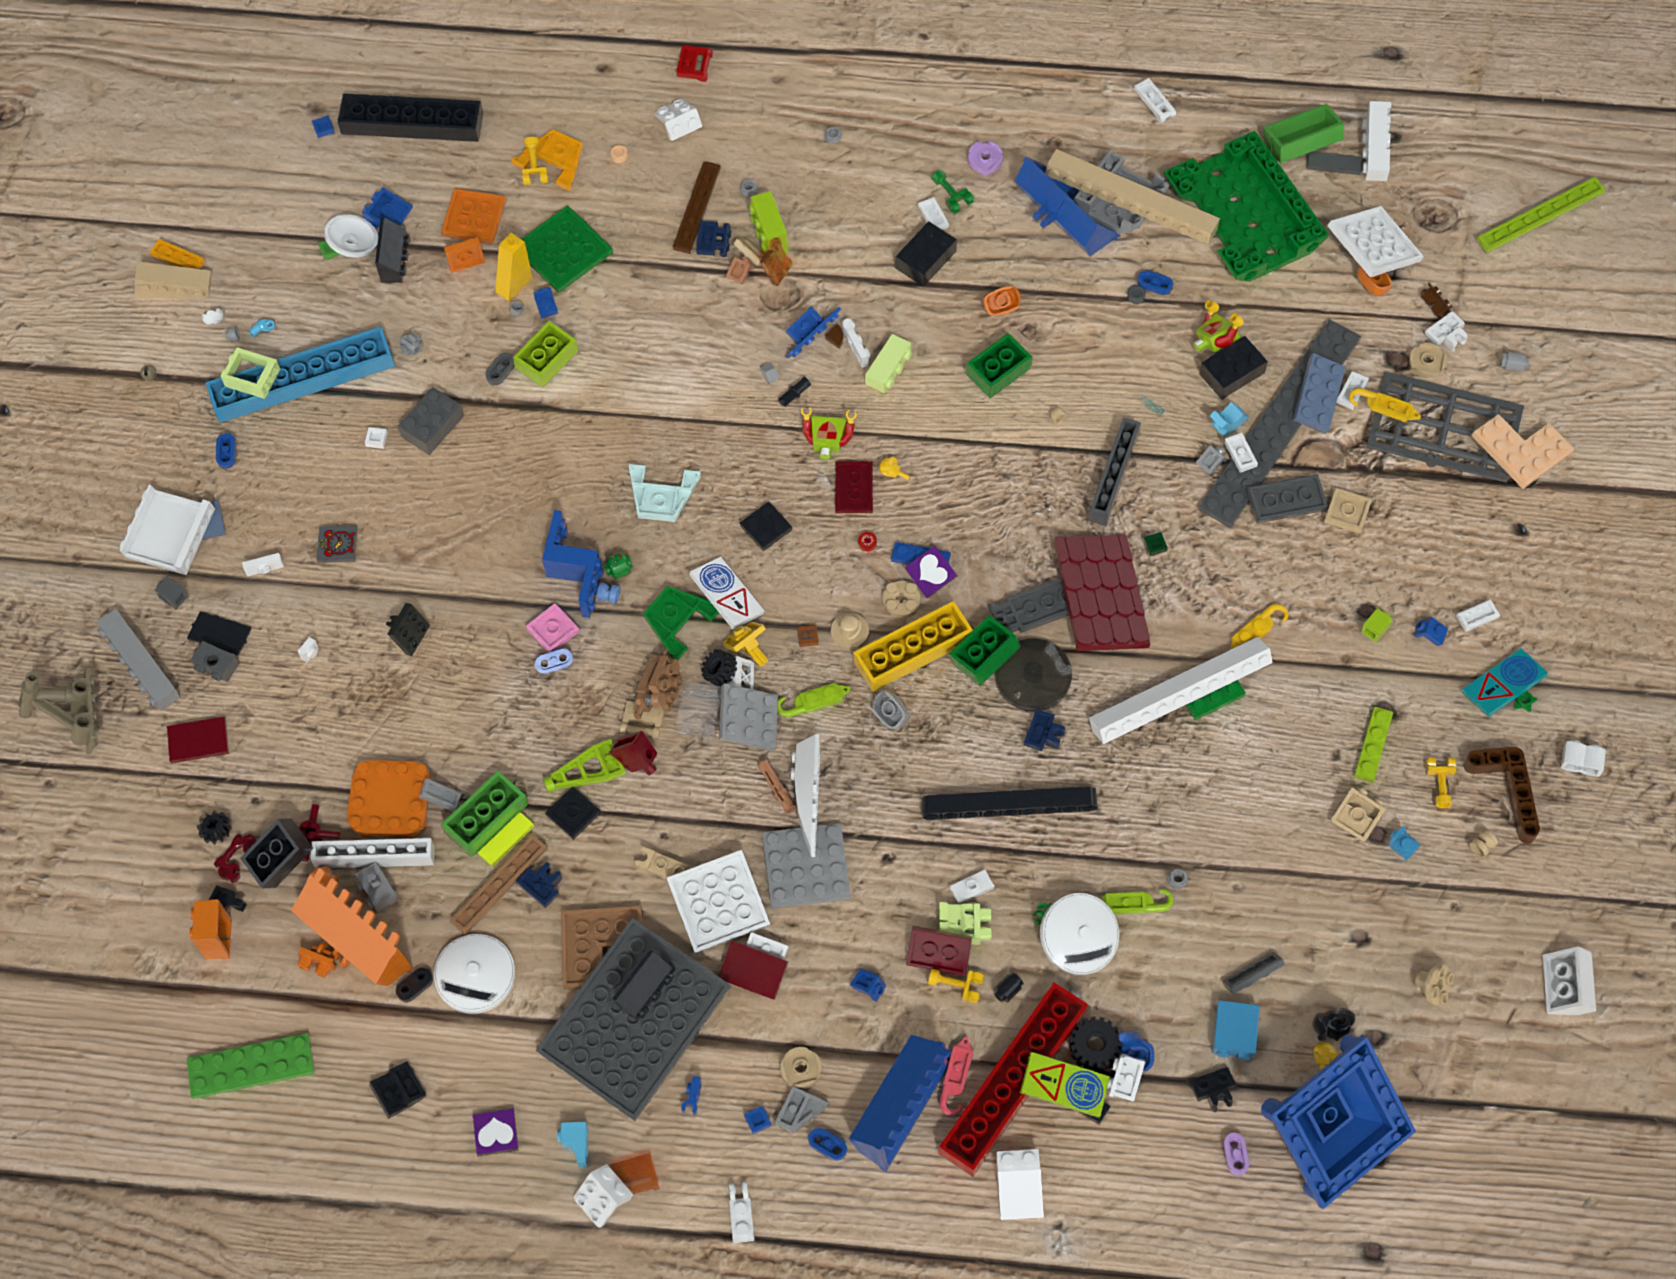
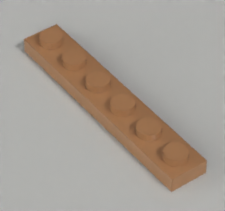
[450,835,547,935]

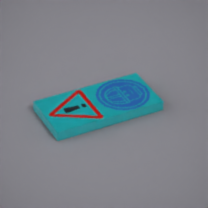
[1462,648,1548,717]

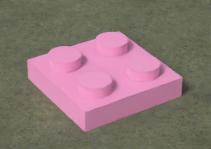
[526,603,580,652]

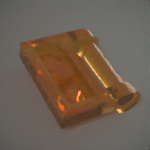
[760,238,793,286]
[610,1153,660,1195]

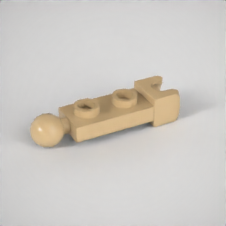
[635,847,693,879]

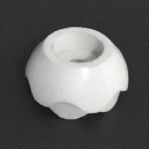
[201,308,224,325]

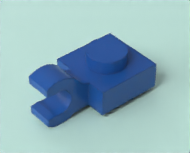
[681,1076,702,1115]

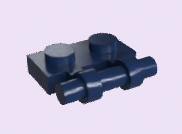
[696,221,732,257]

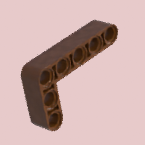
[1464,747,1540,844]

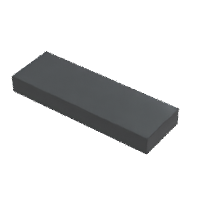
[1307,152,1362,175]

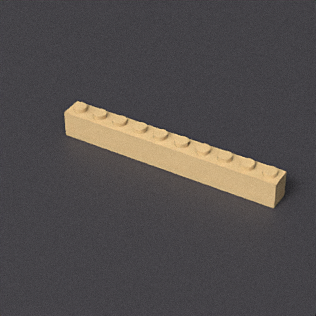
[1046,149,1220,245]

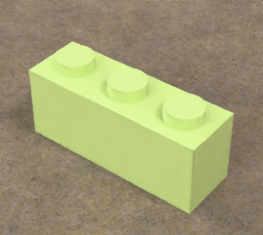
[865,334,913,394]

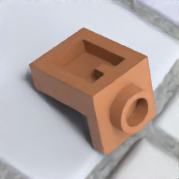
[726,256,754,285]

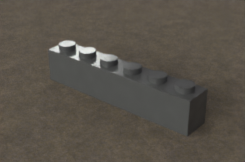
[1088,417,1141,526]

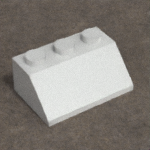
[1543,946,1596,1015]

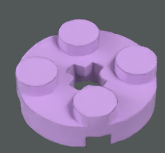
[968,141,1003,176]

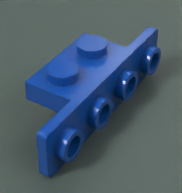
[785,307,841,359]

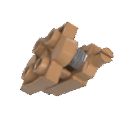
[633,648,682,719]

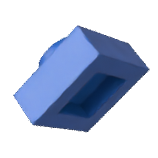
[312,116,334,138]
[744,1106,772,1135]

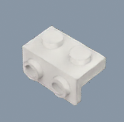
[1107,1054,1145,1102]

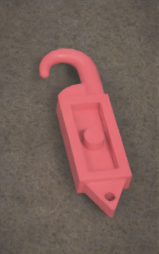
[939,1036,974,1116]

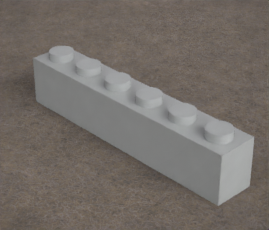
[96,609,180,711]

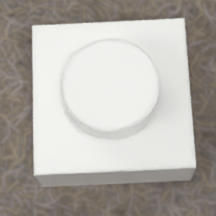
[365,427,388,449]
[298,637,319,663]

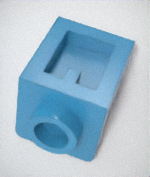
[1388,826,1420,861]

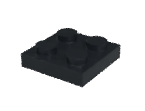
[739,501,792,551]

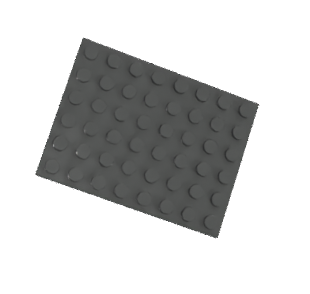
[535,918,731,1121]

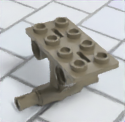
[18,669,98,754]

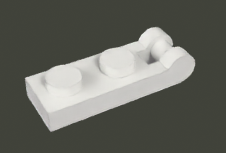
[1134,78,1176,124]

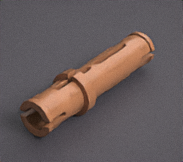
[758,760,797,814]

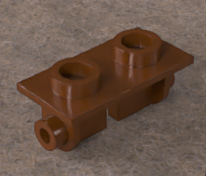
[1420,283,1453,319]

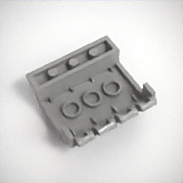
[1074,151,1169,234]

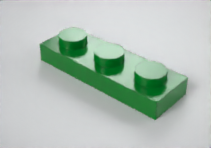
[1185,680,1246,721]

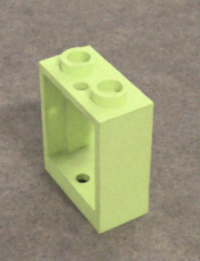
[221,347,280,399]

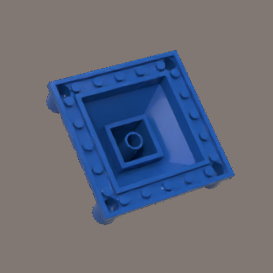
[1261,1034,1416,1209]

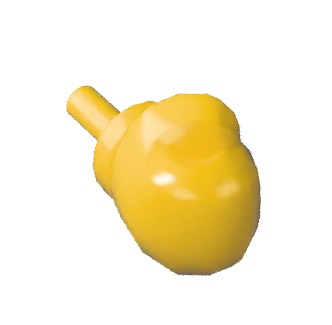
[879,457,910,480]
[1314,1042,1337,1070]

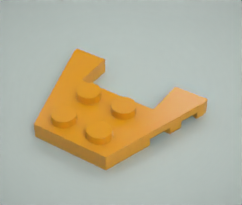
[511,129,583,191]

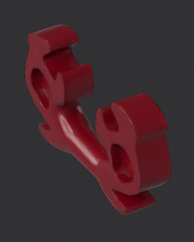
[214,833,257,883]

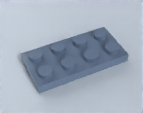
[1293,353,1346,434]

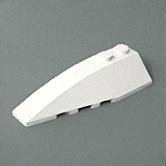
[791,734,820,857]

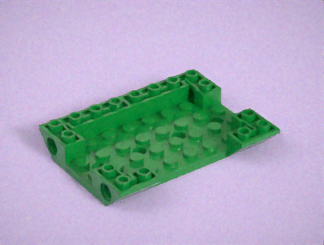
[1163,130,1329,282]

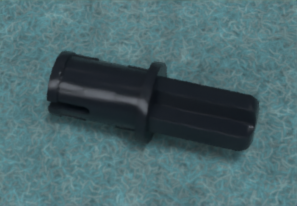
[778,377,811,407]

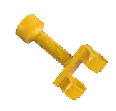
[522,137,548,185]
[1426,757,1456,808]
[928,969,984,1003]

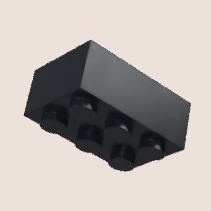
[895,221,957,287]
[1199,336,1268,400]
[240,818,313,888]

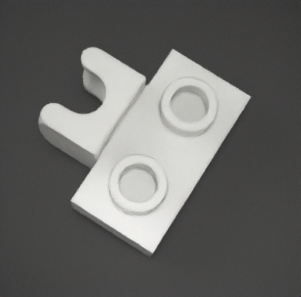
[1425,311,1468,352]

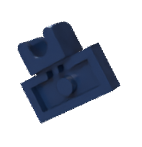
[1023,709,1066,752]
[516,862,562,908]

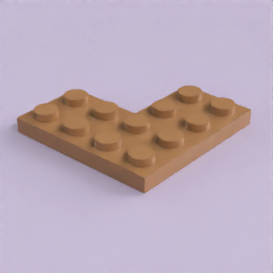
[561,906,642,990]

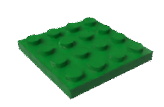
[521,205,614,294]

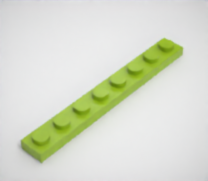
[1477,177,1606,253]

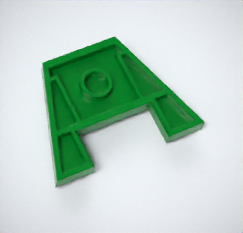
[643,586,719,661]

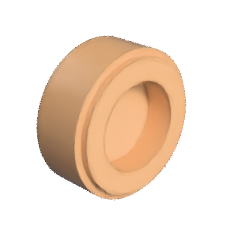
[610,145,628,163]

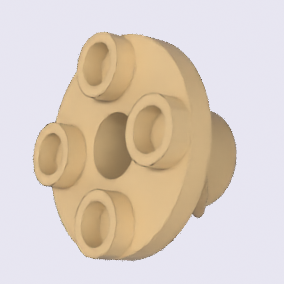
[831,613,869,649]
[1415,964,1454,1005]

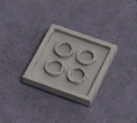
[719,683,778,751]

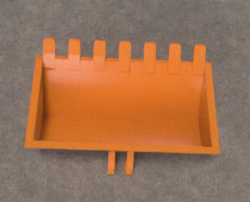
[291,868,413,986]

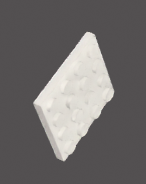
[1328,206,1424,277]
[667,850,770,954]

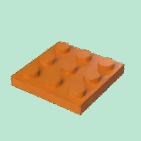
[441,188,506,244]

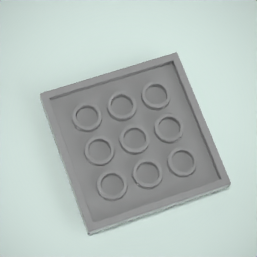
[762,823,851,909]

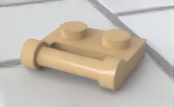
[620,701,665,739]

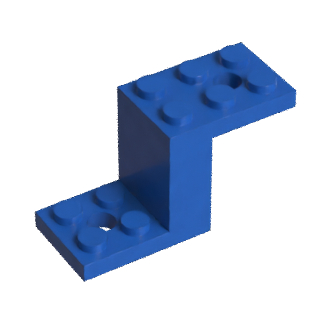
[542,510,604,618]

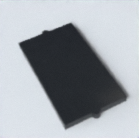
[187,611,252,655]

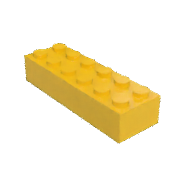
[853,601,973,692]

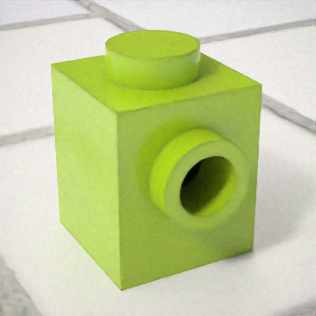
[1361,608,1393,643]

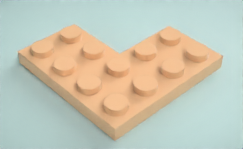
[1471,414,1575,489]

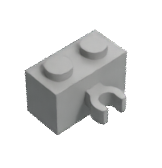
[355,862,398,913]

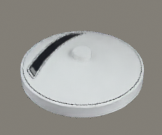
[1040,893,1119,975]
[434,934,516,1014]

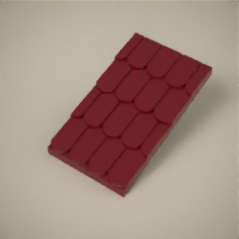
[1054,535,1150,651]

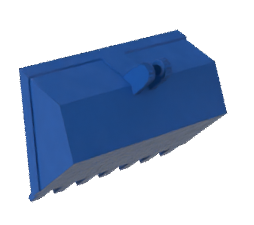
[1015,156,1121,257]
[849,1035,951,1172]

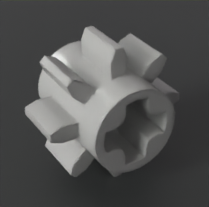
[400,333,422,356]

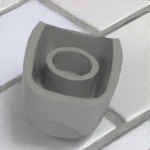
[871,690,910,729]

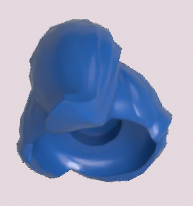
[1119,1030,1155,1071]

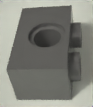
[190,641,239,682]

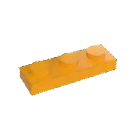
[150,239,205,269]

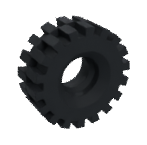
[1069,1017,1122,1072]

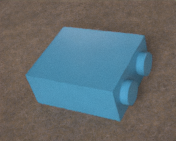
[1212,1000,1260,1060]

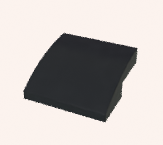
[369,1061,426,1119]

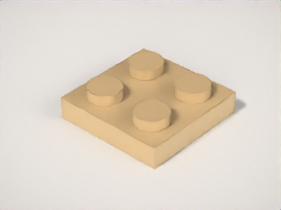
[1324,488,1372,534]

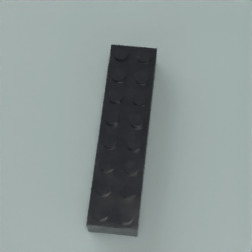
[337,93,483,142]

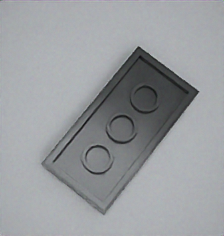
[1246,474,1329,524]

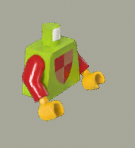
[1193,300,1244,352]
[801,406,858,460]

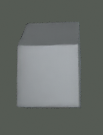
[760,363,779,384]

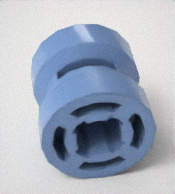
[597,582,620,604]

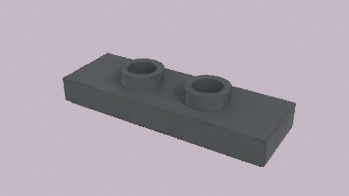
[1222,952,1285,994]

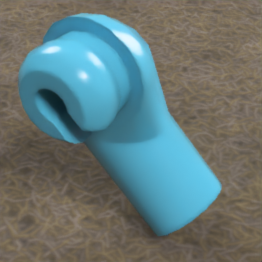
[248,319,275,337]

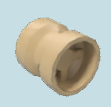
[1469,830,1498,858]

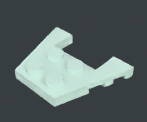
[629,464,701,522]

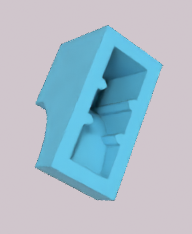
[557,1122,588,1168]

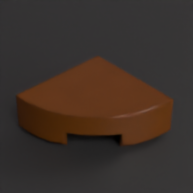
[825,324,843,349]

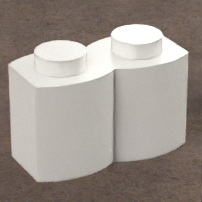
[1561,740,1606,777]

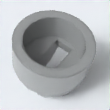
[509,301,524,317]
[225,326,240,341]

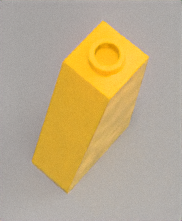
[495,233,533,302]

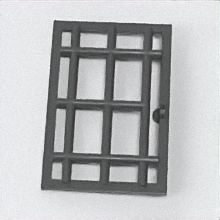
[1366,372,1524,483]

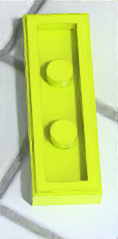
[478,812,534,867]

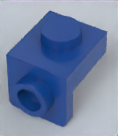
[1414,617,1448,646]

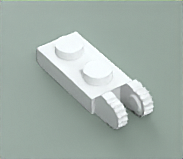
[842,318,870,368]
[729,1182,754,1244]

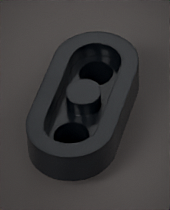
[396,968,433,1002]

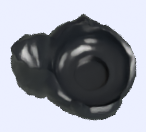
[1312,1008,1355,1041]

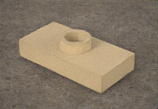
[734,239,770,266]

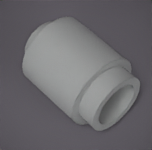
[1500,351,1529,372]

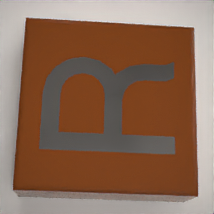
[798,625,819,647]

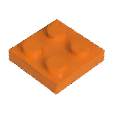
[444,237,485,273]

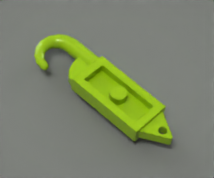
[777,682,851,717]
[1100,889,1174,915]

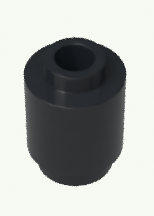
[994,972,1024,1003]

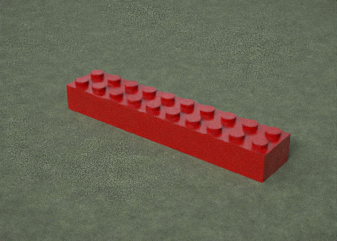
[938,982,1088,1177]

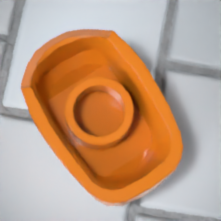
[1357,266,1393,296]
[982,286,1021,316]

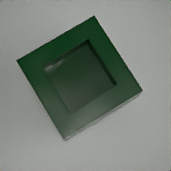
[1143,532,1168,557]

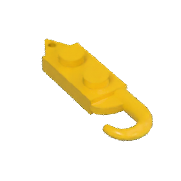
[1348,388,1421,423]
[1230,604,1289,650]

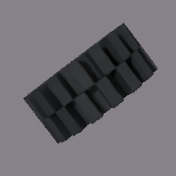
[701,649,737,687]

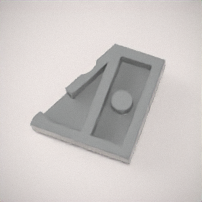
[775,1086,829,1134]

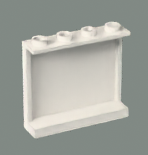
[119,484,215,575]

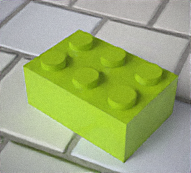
[749,191,789,259]
[513,321,579,388]

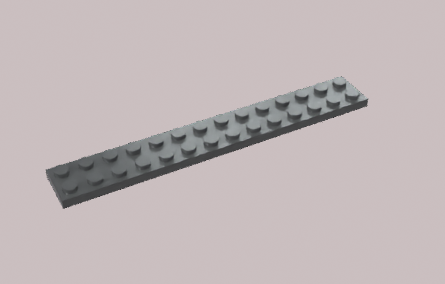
[1199,319,1361,528]

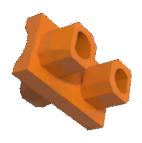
[298,942,337,978]

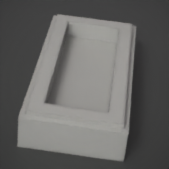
[419,778,461,812]

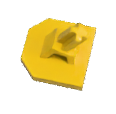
[723,622,768,667]

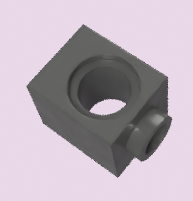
[155,576,188,610]

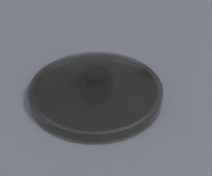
[995,638,1072,712]

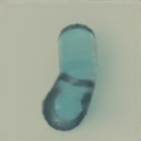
[1142,396,1164,415]

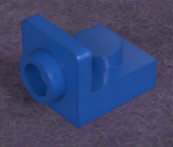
[533,287,558,319]
[850,968,886,1002]

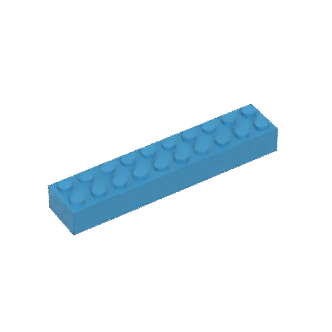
[205,327,395,423]

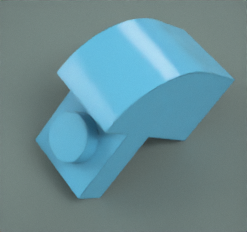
[1210,402,1249,436]

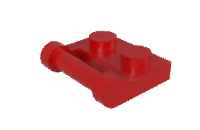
[676,45,713,82]

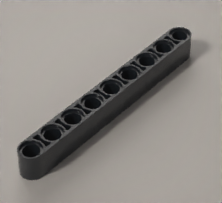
[921,787,1098,820]

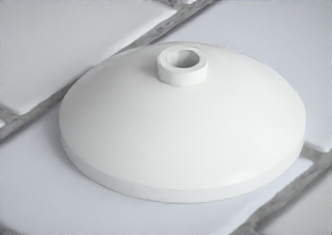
[324,215,378,257]

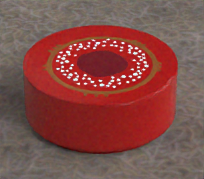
[858,532,877,552]

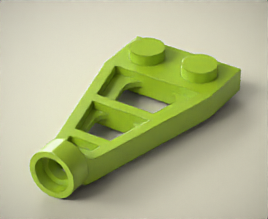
[543,738,626,793]

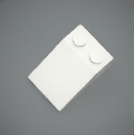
[996,1149,1043,1220]

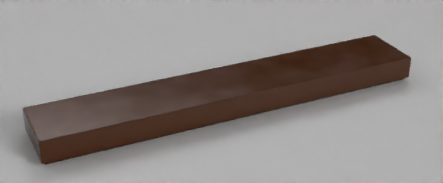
[673,161,721,254]

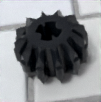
[197,810,232,845]

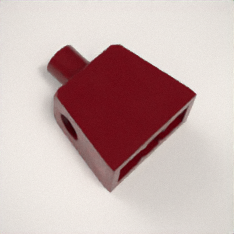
[609,731,657,776]

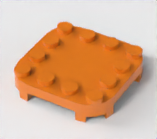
[347,760,432,839]

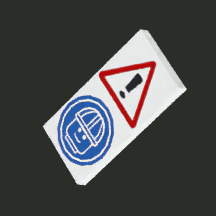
[689,557,764,630]

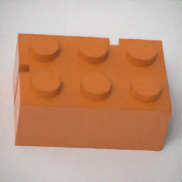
[189,900,232,959]

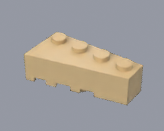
[135,261,211,299]

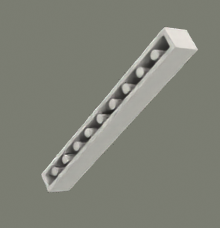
[1089,637,1273,744]

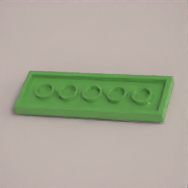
[187,1033,315,1099]

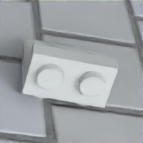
[654,99,702,141]
[574,1164,633,1228]

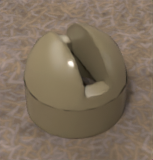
[141,366,156,381]

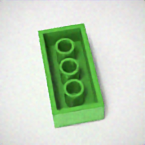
[441,771,528,858]

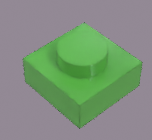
[318,240,341,261]

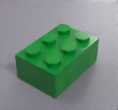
[966,333,1032,398]
[949,615,1020,686]

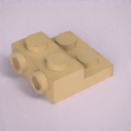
[1330,787,1387,843]

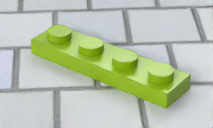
[1354,706,1393,783]

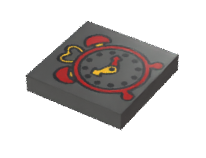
[317,526,358,563]

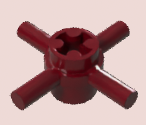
[299,804,340,862]

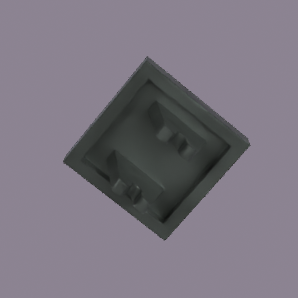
[386,603,430,656]

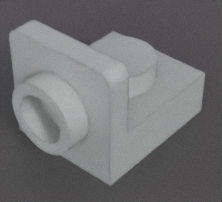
[1196,445,1227,475]

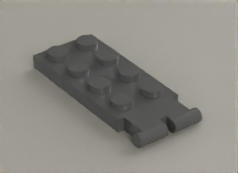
[988,578,1069,633]

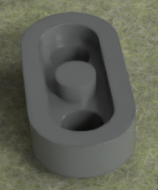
[486,353,515,386]

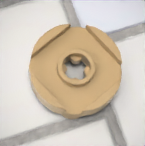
[1409,343,1447,378]
[882,581,920,618]
[780,1047,822,1089]

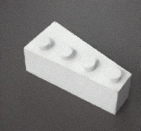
[1362,101,1391,181]

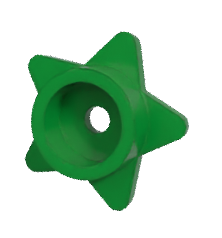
[1514,690,1537,712]

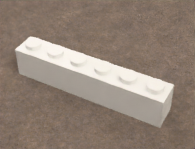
[311,838,435,868]

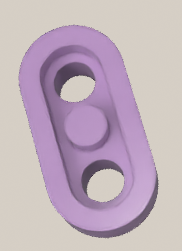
[1223,1133,1249,1176]

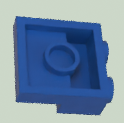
[362,187,413,229]

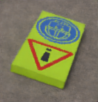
[1020,1052,1110,1118]

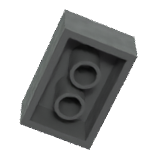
[398,387,464,455]

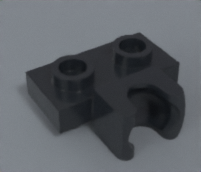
[1190,1067,1236,1112]

